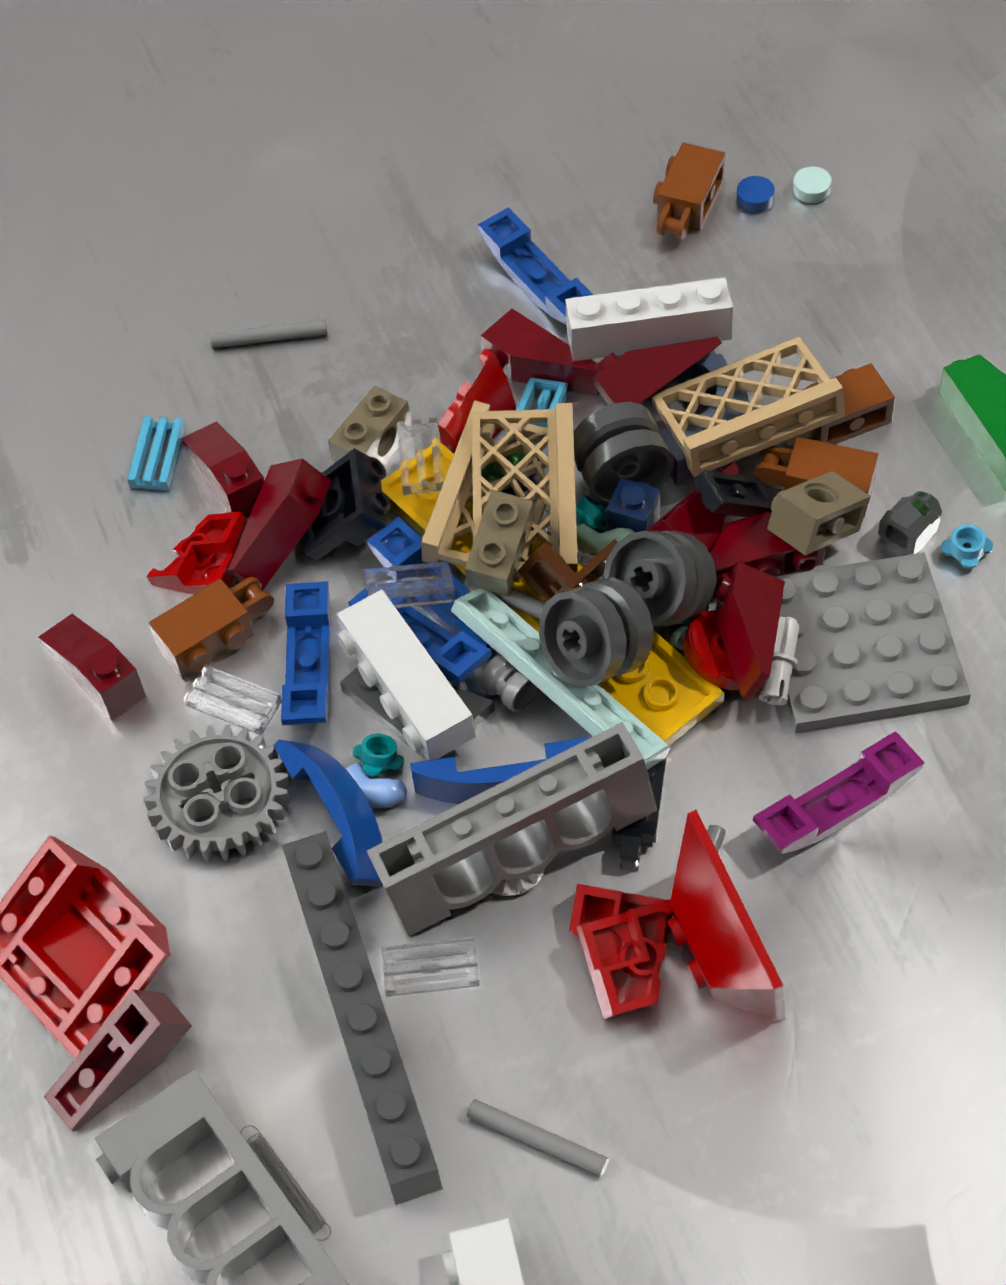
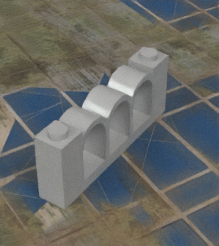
[367,722,657,936]
[94,1069,349,1285]

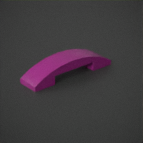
[752,731,925,854]

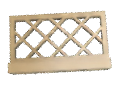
[651,336,845,477]
[421,401,550,583]
[471,403,578,574]

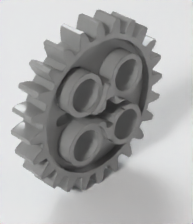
[143,725,291,862]

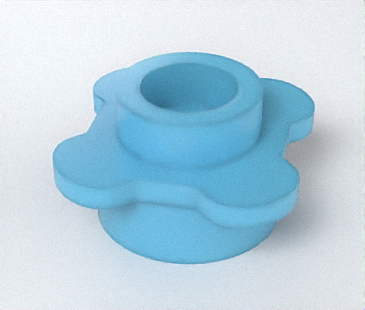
[941,524,993,569]

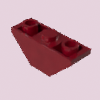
[710,512,825,583]

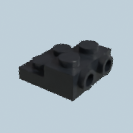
[303,448,391,561]

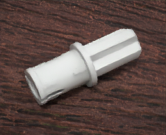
[759,616,799,705]

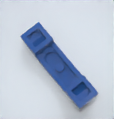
[478,207,593,324]
[367,516,491,648]
[348,577,492,682]
[281,581,331,725]
[410,737,589,804]
[274,739,383,887]

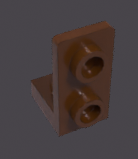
[518,539,618,601]

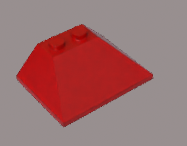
[667,810,786,1022]
[0,836,170,1058]

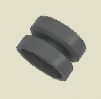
[573,402,674,506]
[603,531,717,627]
[539,577,653,687]

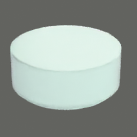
[793,166,832,203]

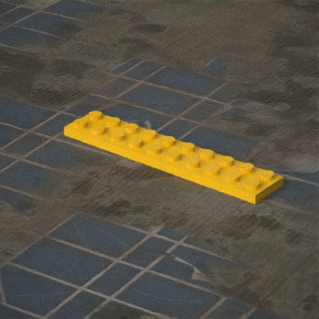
[381,440,724,746]

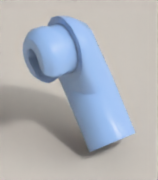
[346,763,407,808]

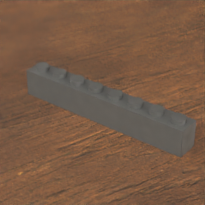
[282,831,443,1205]

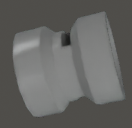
[479,654,539,713]

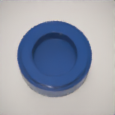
[736,176,775,213]

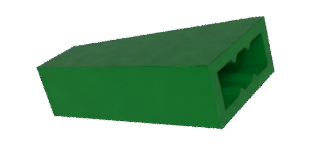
[939,354,1006,491]

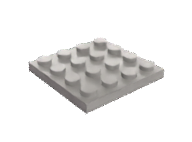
[776,552,971,733]

